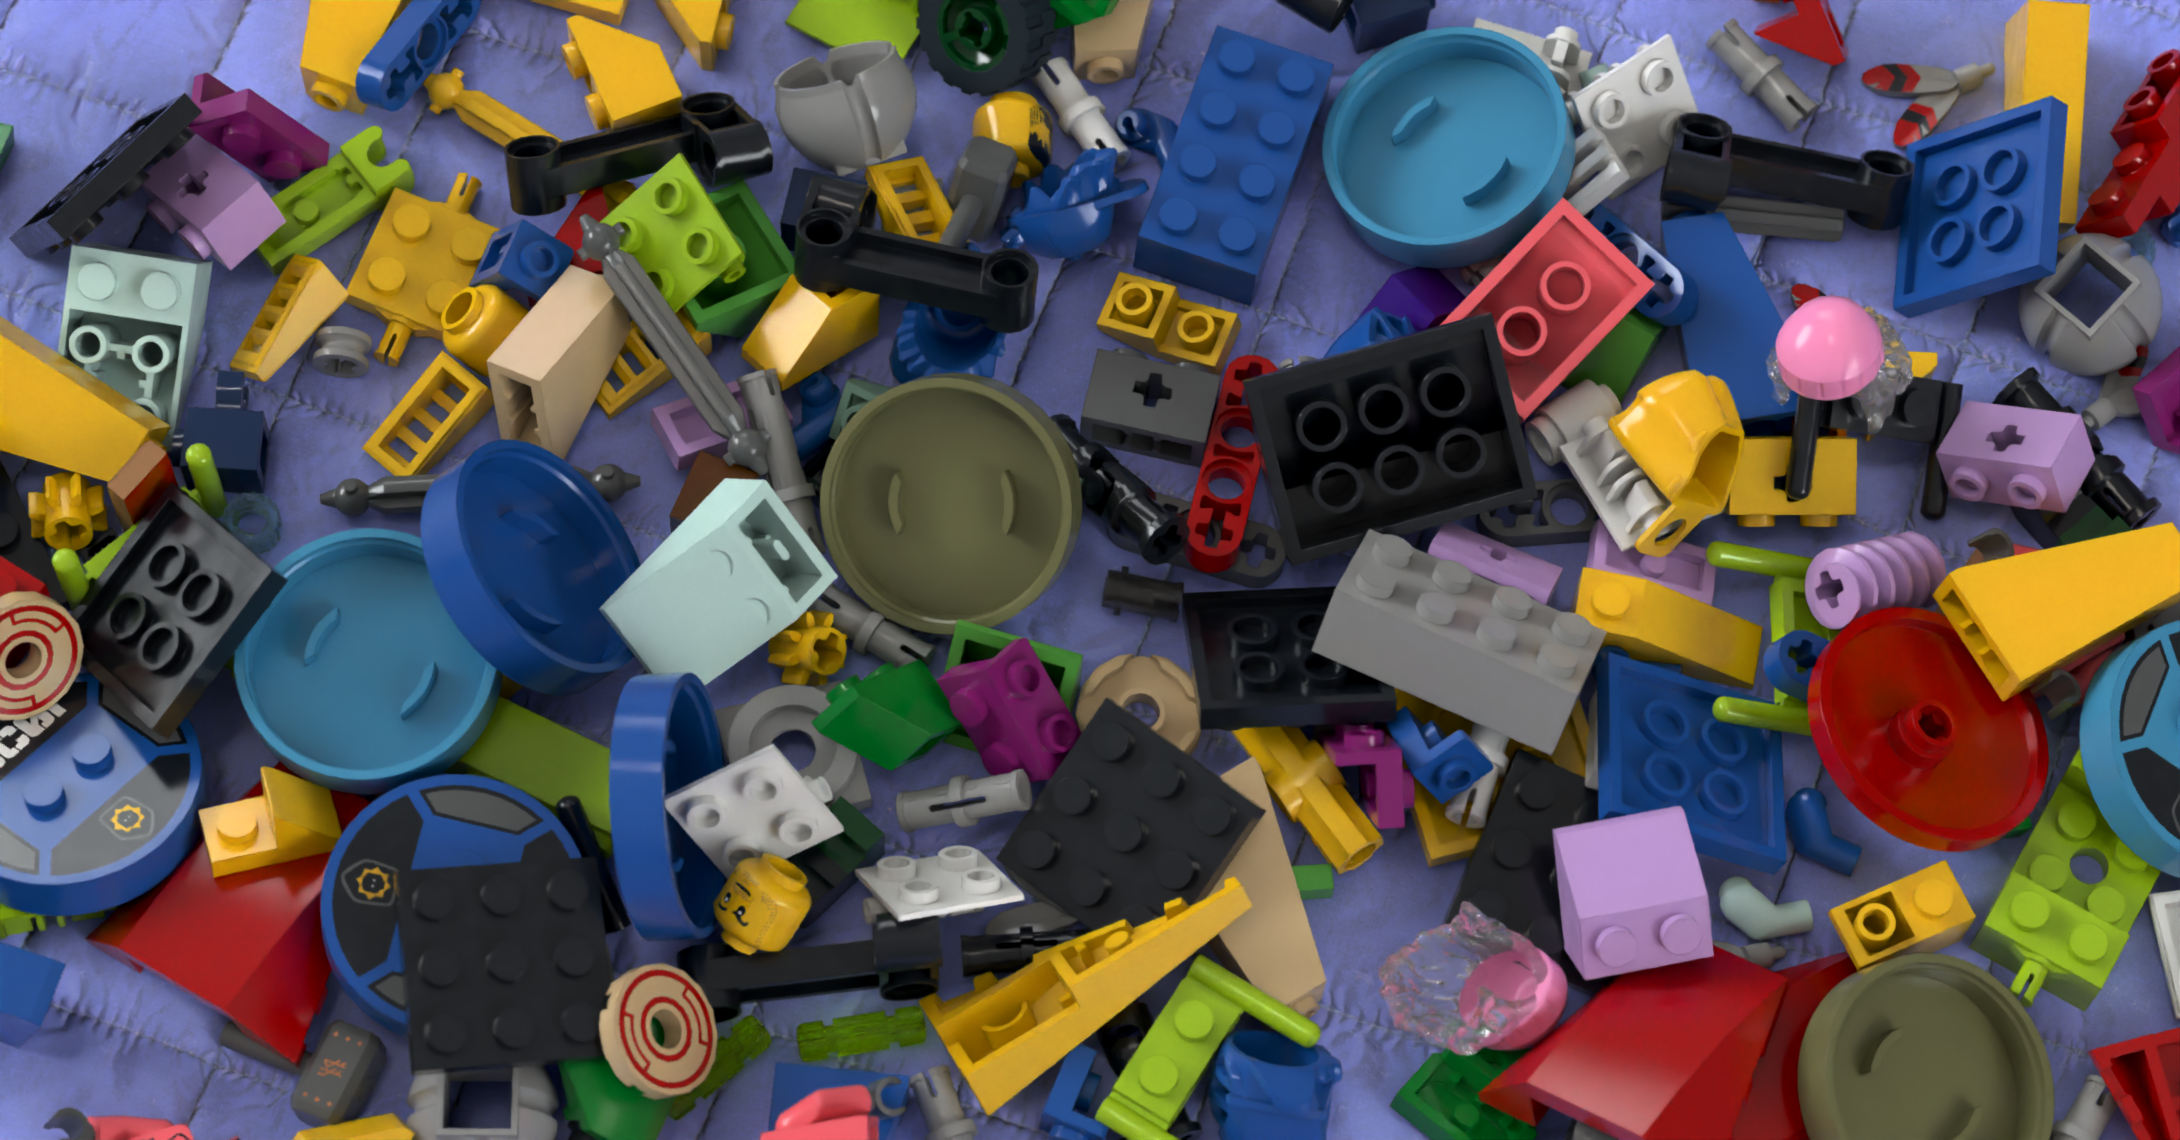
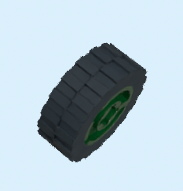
[916,0,1057,96]

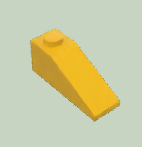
[1571,567,1763,690]

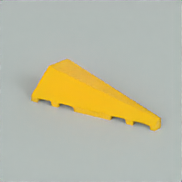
[918,876,1252,1116]

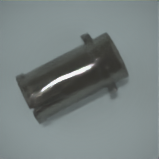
[1101,566,1184,623]

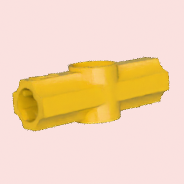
[1230,726,1384,875]

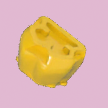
[1608,370,1744,557]

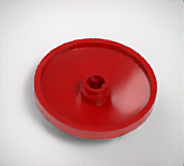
[1807,607,2049,852]

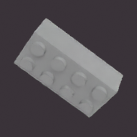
[1311,529,1607,756]

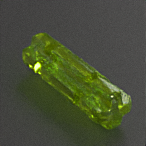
[796,1005,926,1062]
[668,1015,771,1121]

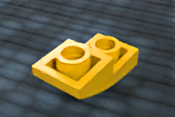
[1096,271,1242,375]

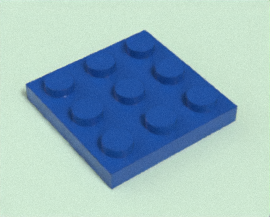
[1893,96,2068,318]
[1597,652,1787,875]

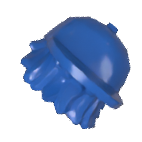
[1000,148,1149,261]
[889,242,1006,384]

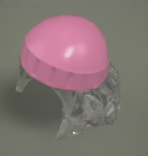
[1766,295,1913,434]
[1378,901,1568,1055]

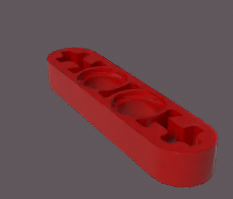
[1183,355,1278,573]

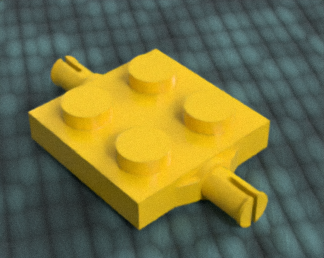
[345,173,501,367]

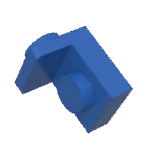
[468,219,574,301]
[1385,706,1494,804]
[1038,1044,1109,1140]

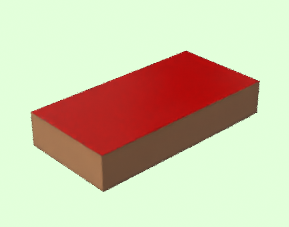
[107,440,179,533]

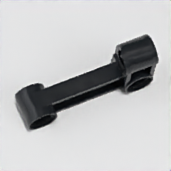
[503,92,773,216]
[1659,112,1915,231]
[794,174,1039,334]
[676,912,943,1023]

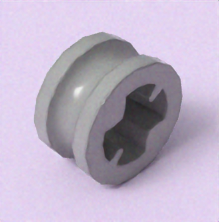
[312,326,372,378]

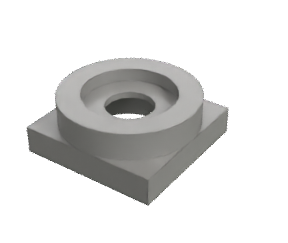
[715,681,872,811]

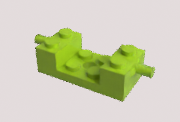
[1969,745,2161,1012]

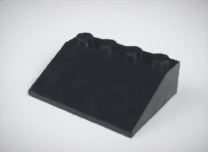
[1242,312,1538,566]

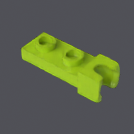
[254,126,415,277]

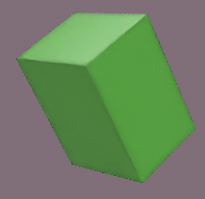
[1291,863,1334,900]

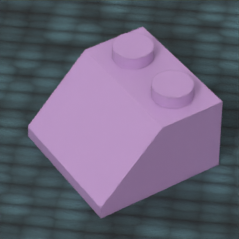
[1552,806,1714,981]

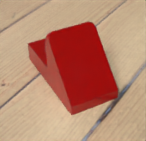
[1754,0,1849,66]

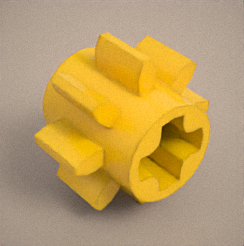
[27,472,108,551]
[767,610,847,687]

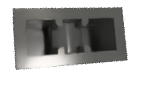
[1080,348,1221,468]

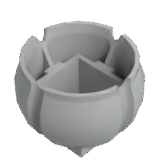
[773,40,917,177]
[2018,233,2163,376]
[406,1065,559,1140]

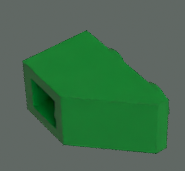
[811,659,962,771]

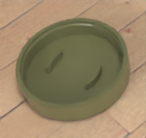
[820,373,1082,635]
[1797,953,2055,1140]

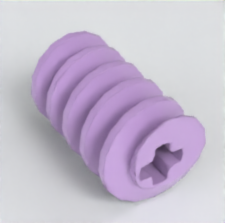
[1805,531,1946,629]

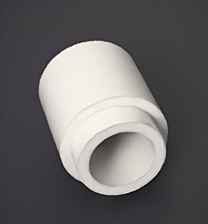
[1525,379,1622,466]

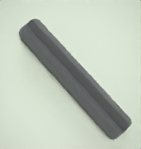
[1660,195,1845,242]

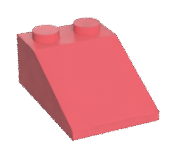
[1439,197,1655,426]

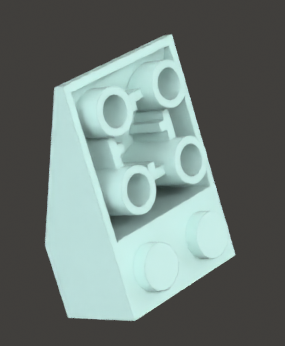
[58,242,213,452]
[599,478,838,686]

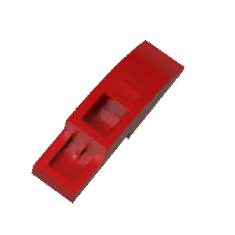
[2074,49,2180,238]

